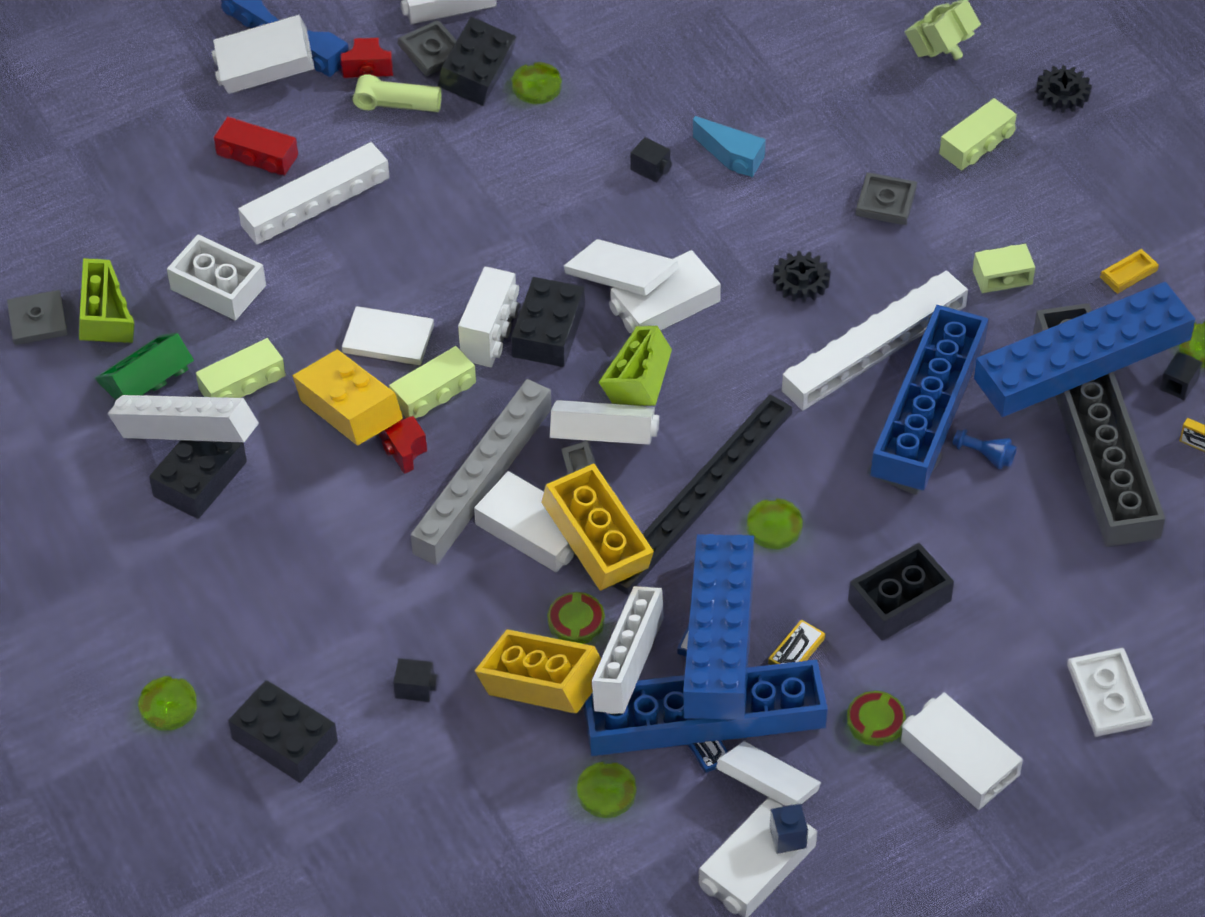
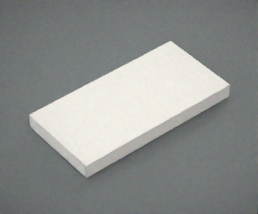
[564,239,679,296]

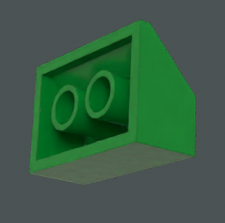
[95,333,194,400]

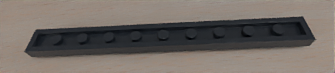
[612,394,792,595]

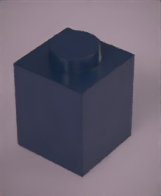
[769,803,808,854]

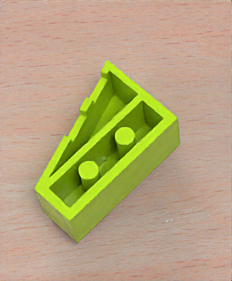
[79,258,134,343]
[599,326,672,406]

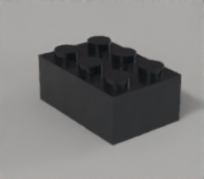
[438,17,517,106]
[511,277,585,367]
[149,440,247,520]
[848,542,954,641]
[228,680,338,783]

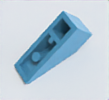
[693,116,766,177]

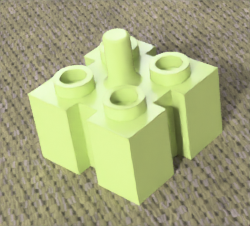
[904,0,981,60]

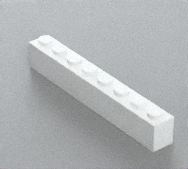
[782,270,968,411]

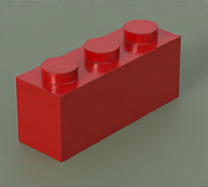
[214,116,298,176]

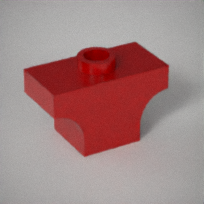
[341,37,393,78]
[379,416,427,474]

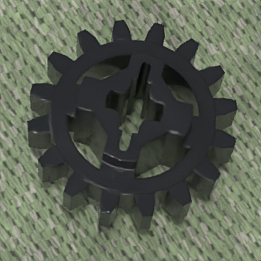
[1035,65,1092,113]
[773,251,831,303]

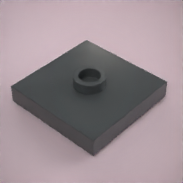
[397,20,457,77]
[855,172,917,225]
[7,290,68,345]

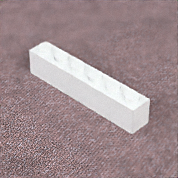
[238,142,389,245]
[108,395,259,442]
[592,586,664,714]

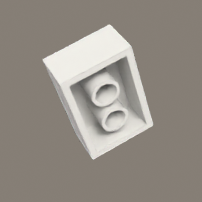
[167,234,266,320]
[458,266,520,368]

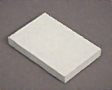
[342,306,434,366]
[1067,647,1153,737]
[716,741,821,806]

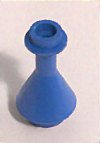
[953,428,1017,470]

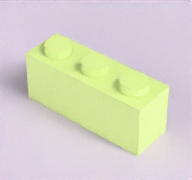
[939,98,1017,170]
[196,338,286,398]
[389,346,476,419]

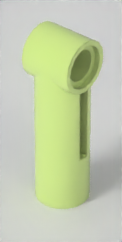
[353,75,442,112]

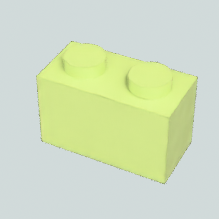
[973,244,1035,293]

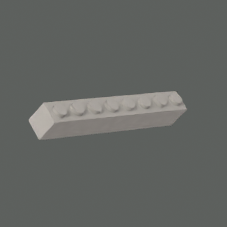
[411,379,551,566]

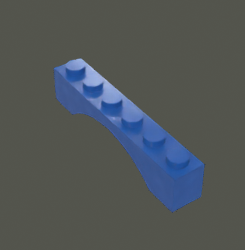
[221,0,349,78]

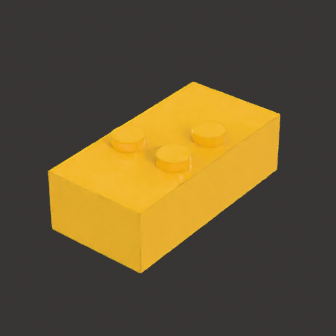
[292,349,403,446]
[541,463,654,591]
[475,629,601,714]

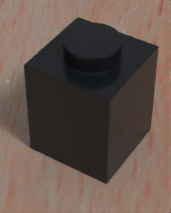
[630,137,672,182]
[1160,351,1202,401]
[393,658,439,702]

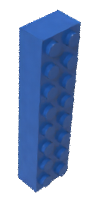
[974,281,1195,417]
[870,305,989,491]
[683,534,754,720]
[583,660,828,756]

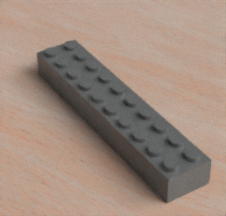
[1033,303,1166,547]

